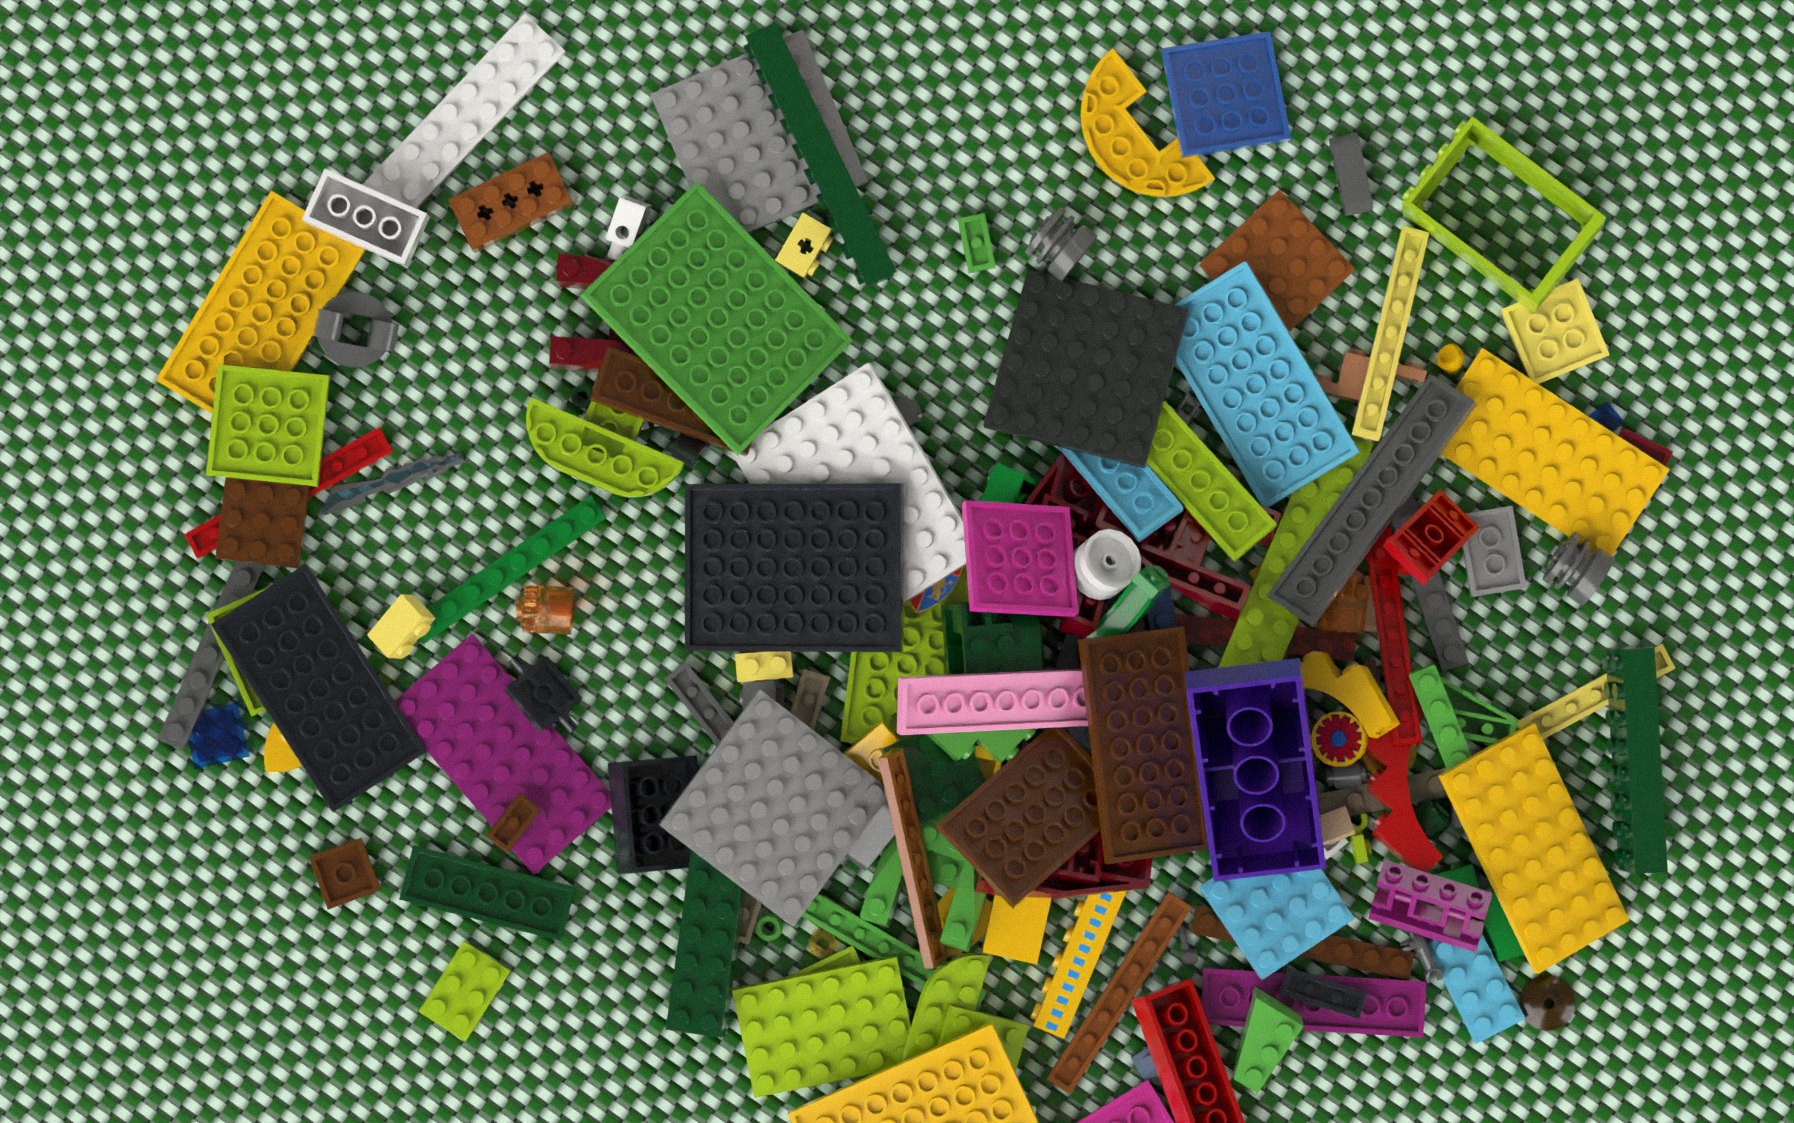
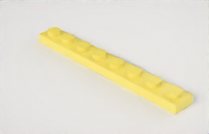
[1351,226,1430,441]

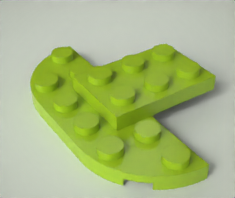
[526,397,685,497]
[902,953,1029,1072]

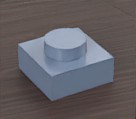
[1130,1047,1158,1081]

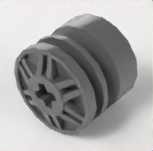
[1025,207,1097,282]
[1542,531,1615,606]

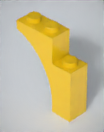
[1301,651,1400,738]

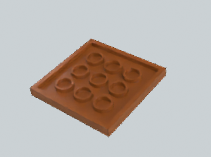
[1198,189,1356,332]

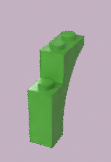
[926,728,1038,762]

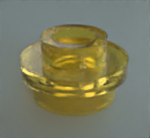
[808,930,836,958]

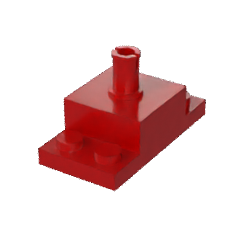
[1382,489,1480,585]

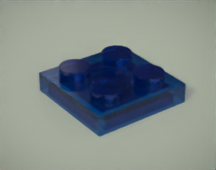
[188,703,250,769]

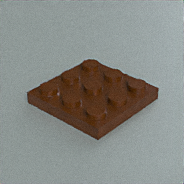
[215,477,310,569]

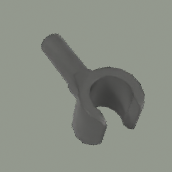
[1178,926,1198,965]

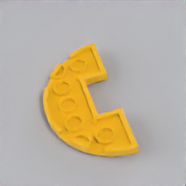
[1081,48,1215,197]

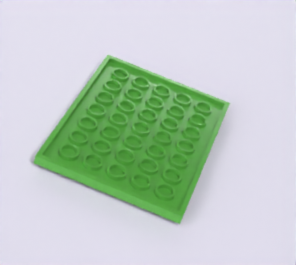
[580,182,853,456]

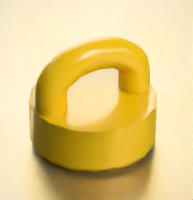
[1436,344,1465,375]

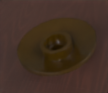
[1519,975,1575,1031]

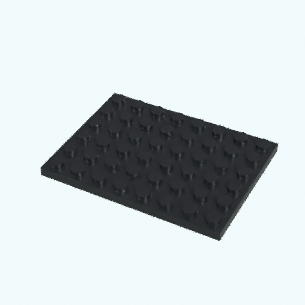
[685,483,904,652]

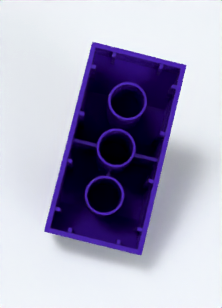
[1185,658,1326,881]

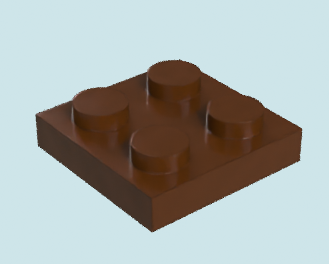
[309,838,381,910]

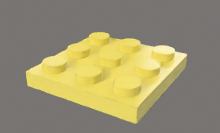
[1500,278,1610,384]

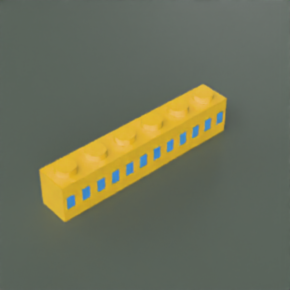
[1030,891,1126,1039]

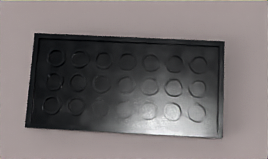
[210,564,427,813]

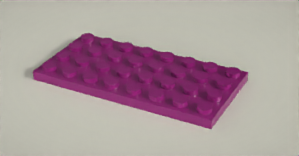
[395,634,611,875]

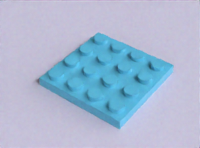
[1199,869,1355,981]

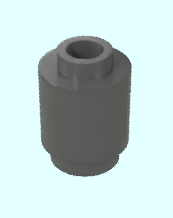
[1326,759,1367,789]

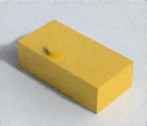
[982,895,1051,964]

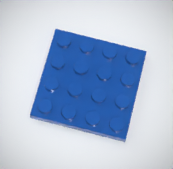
[1161,31,1291,158]

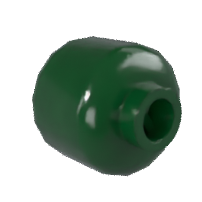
[1414,799,1451,841]

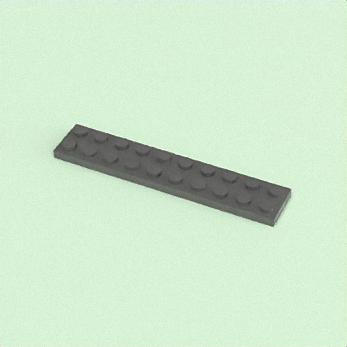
[1267,374,1477,627]

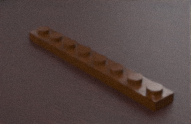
[1190,906,1415,980]

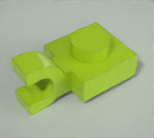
[1349,813,1372,864]

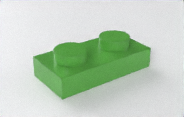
[957,213,996,274]

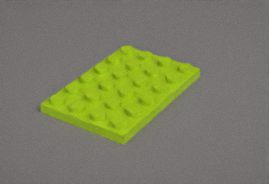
[732,955,911,1098]

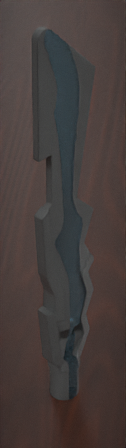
[321,452,465,515]

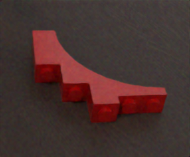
[1365,695,1443,873]

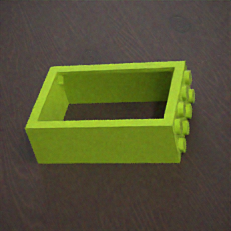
[1401,116,1606,314]

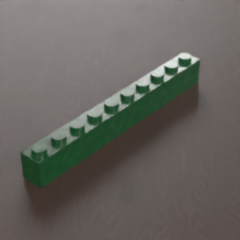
[743,22,897,289]

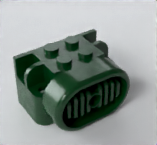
[941,602,1045,675]

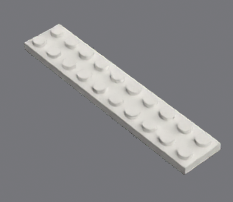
[362,14,566,209]

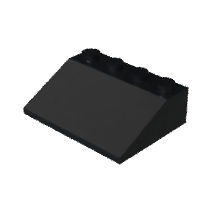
[608,755,699,874]

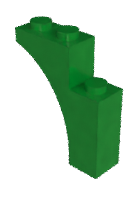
[1087,564,1171,638]
[1428,860,1525,961]

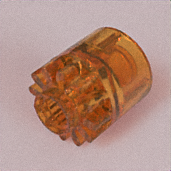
[1317,576,1369,635]
[516,585,574,635]

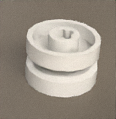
[1074,529,1141,600]

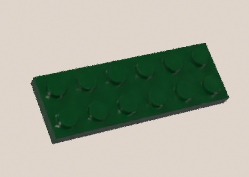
[399,845,576,941]

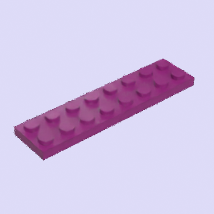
[1201,968,1426,1038]

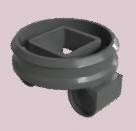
[313,292,399,367]

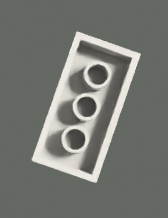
[302,168,430,268]

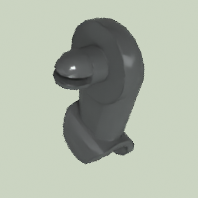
[1400,932,1443,984]

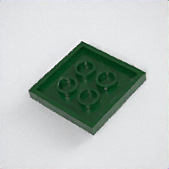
[881,734,986,824]

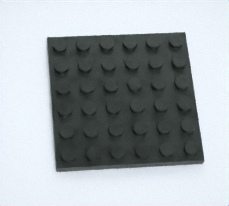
[983,269,1189,468]

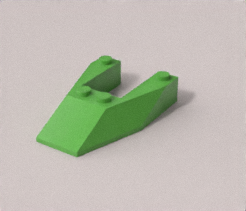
[860,808,987,952]

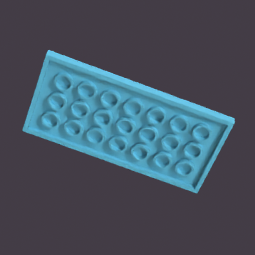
[1174,261,1360,508]

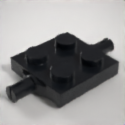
[504,654,583,734]

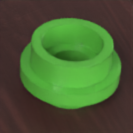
[755,913,783,941]

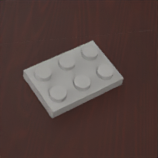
[1462,506,1527,597]

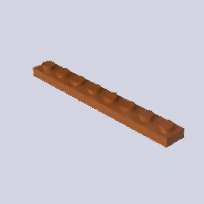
[878,748,949,968]
[1046,892,1192,1094]

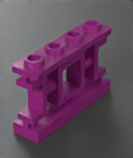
[1368,860,1492,953]

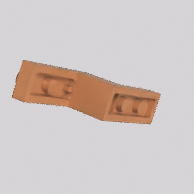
[1316,349,1427,403]

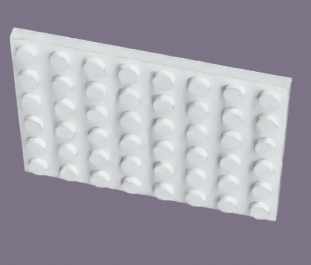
[731,363,966,604]

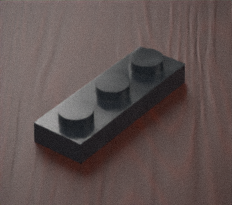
[1278,967,1367,1019]

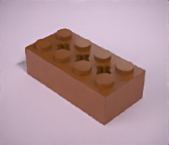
[448,152,575,253]

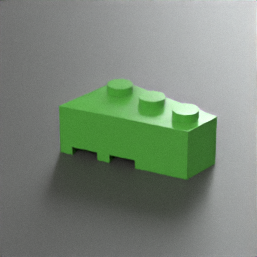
[1426,677,1518,744]
[1232,987,1304,1093]

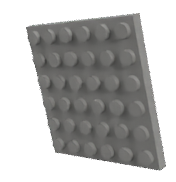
[650,29,868,233]
[659,690,886,926]

